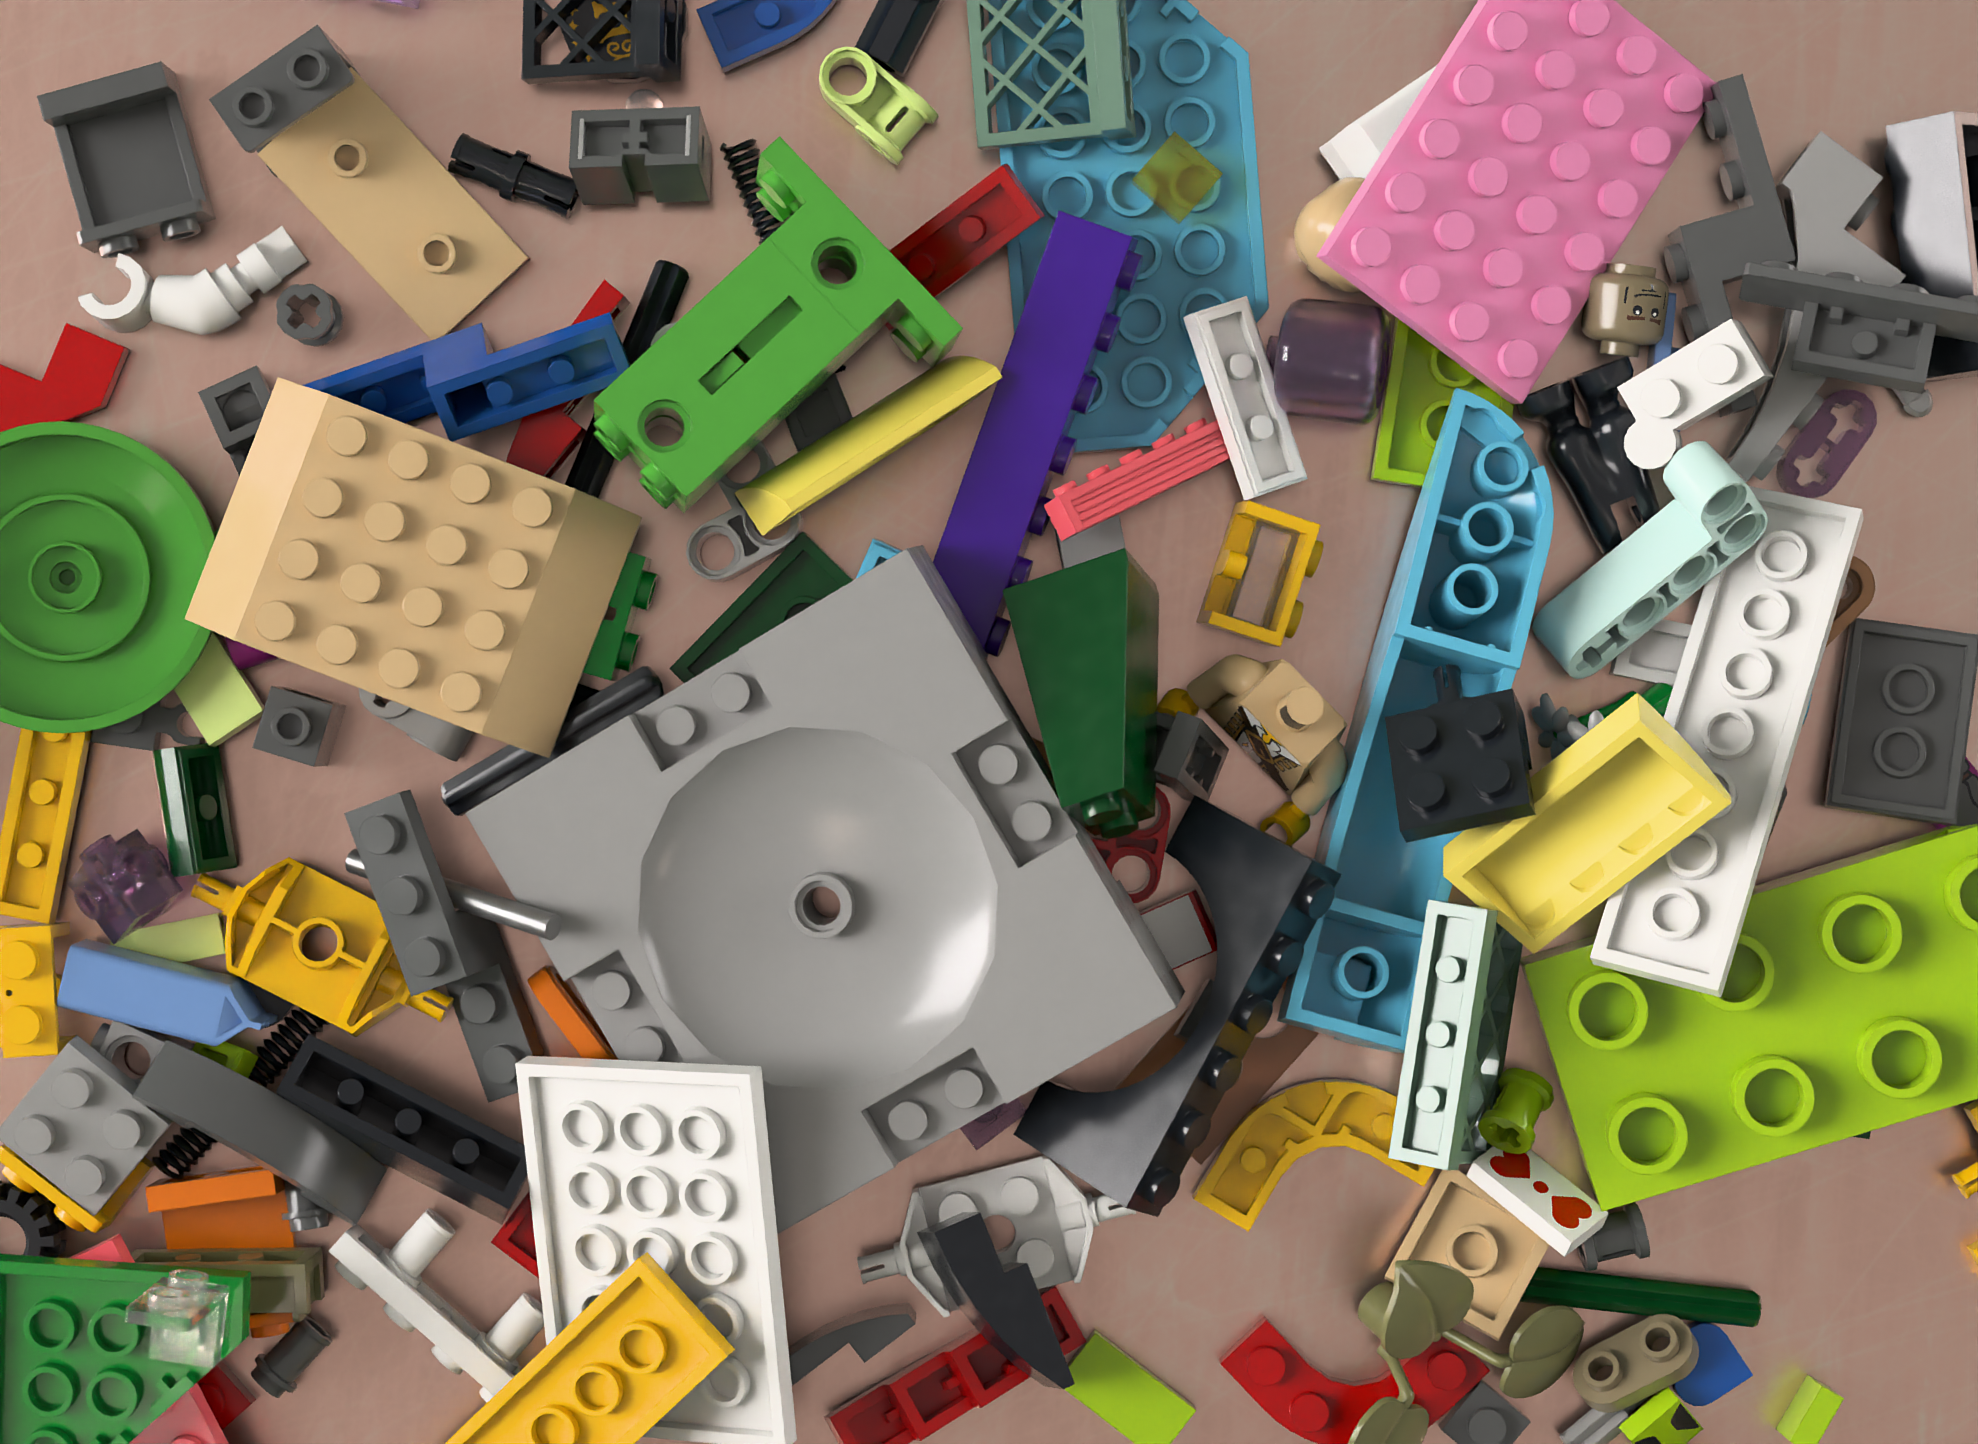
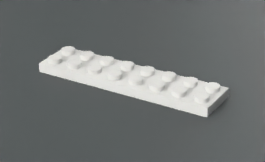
[1590,486,1864,997]

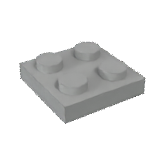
[0,1035,174,1216]

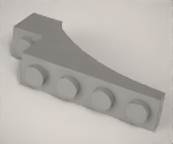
[1725,131,1906,482]

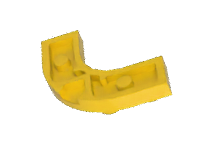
[1192,1079,1435,1232]

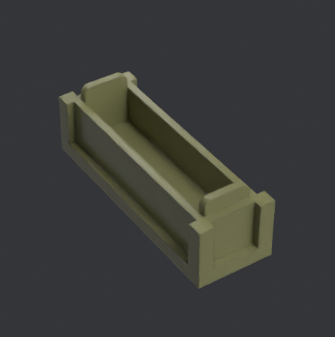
[130,1247,325,1322]

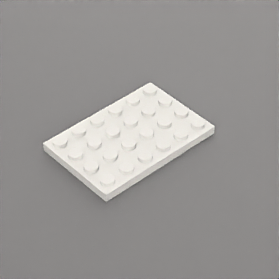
[515,1056,797,1444]

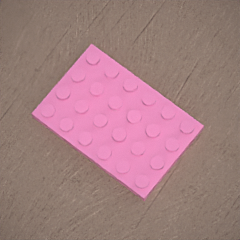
[1316,0,1716,404]

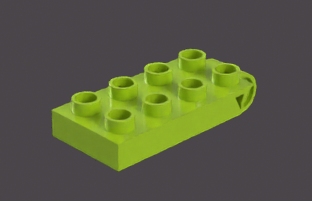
[1520,824,1978,1212]

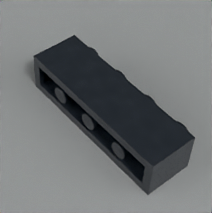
[276,1034,528,1225]

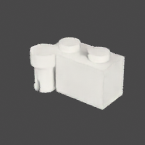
[1617,319,1774,469]

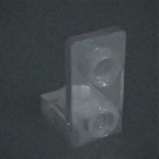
[125,1269,229,1368]

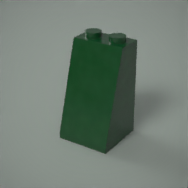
[1003,548,1159,839]

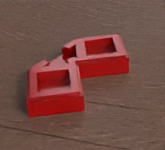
[0,323,130,432]

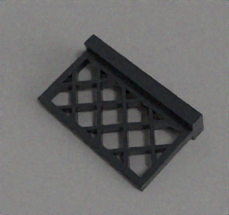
[521,0,682,84]

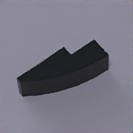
[917,1212,1075,1389]

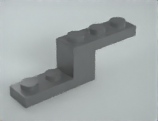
[1664,74,1796,417]
[344,789,545,1103]

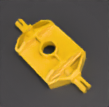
[191,857,454,1037]

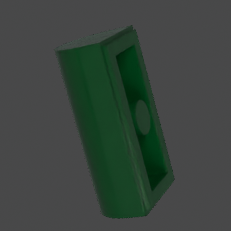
[152,743,237,878]

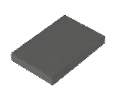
[1824,618,1978,826]

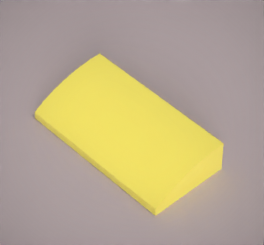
[734,355,1003,536]
[1443,693,1731,954]

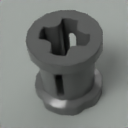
[276,284,344,347]
[1577,1202,1650,1271]

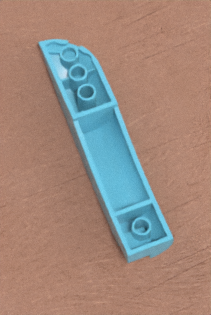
[1277,388,1554,1053]

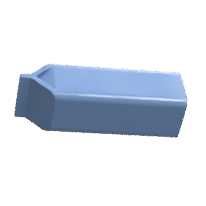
[57,939,278,1047]

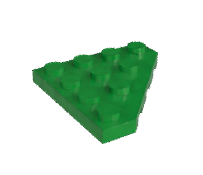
[0,1254,251,1444]

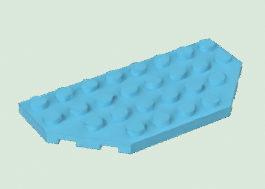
[987,0,1269,454]

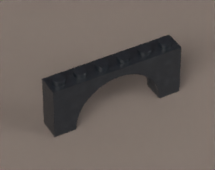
[1013,795,1342,1217]

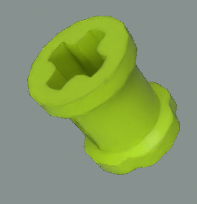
[1478,1068,1554,1154]

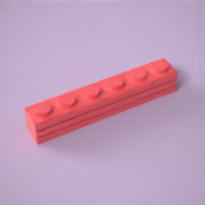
[1044,418,1230,542]

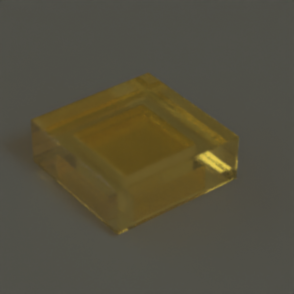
[1131,131,1223,225]

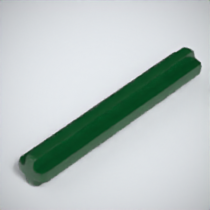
[1519,1267,1762,1327]

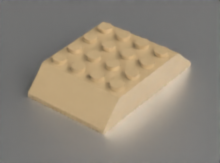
[185,377,642,758]

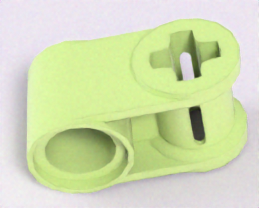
[819,47,939,165]

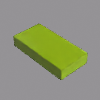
[1065,1329,1196,1444]

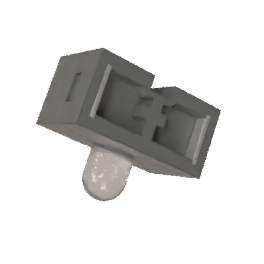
[569,89,712,205]

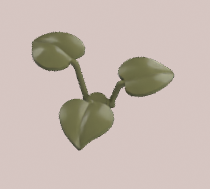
[1348,1260,1585,1444]

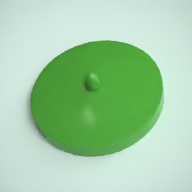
[0,421,216,733]

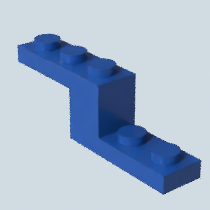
[303,312,631,442]

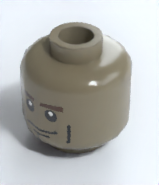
[1581,263,1669,358]

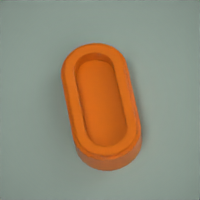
[527,965,619,1060]

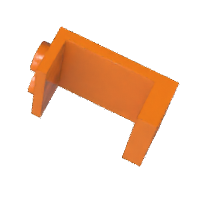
[145,1165,297,1338]

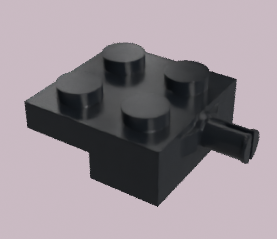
[1385,664,1536,843]

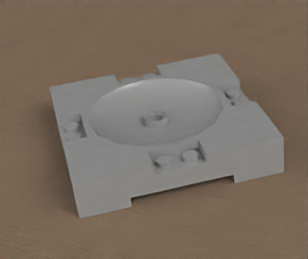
[465,545,1185,1234]

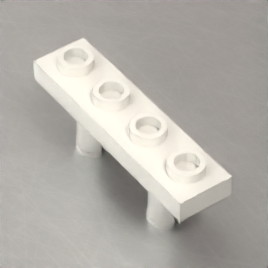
[329,1209,544,1402]

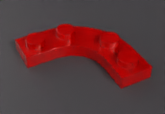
[1219,1316,1490,1444]

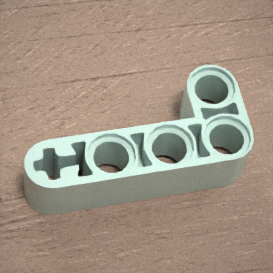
[1532,441,1768,679]

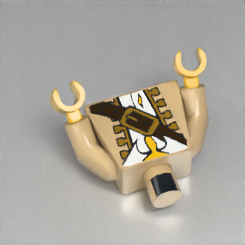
[1157,654,1348,846]

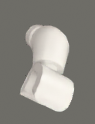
[78,226,307,335]

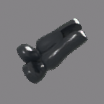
[1516,356,1660,555]

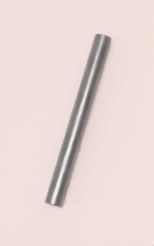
[345,849,562,940]

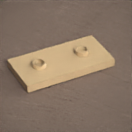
[257,67,530,340]

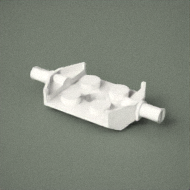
[857,1155,1136,1317]

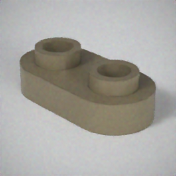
[1573,1314,1699,1413]

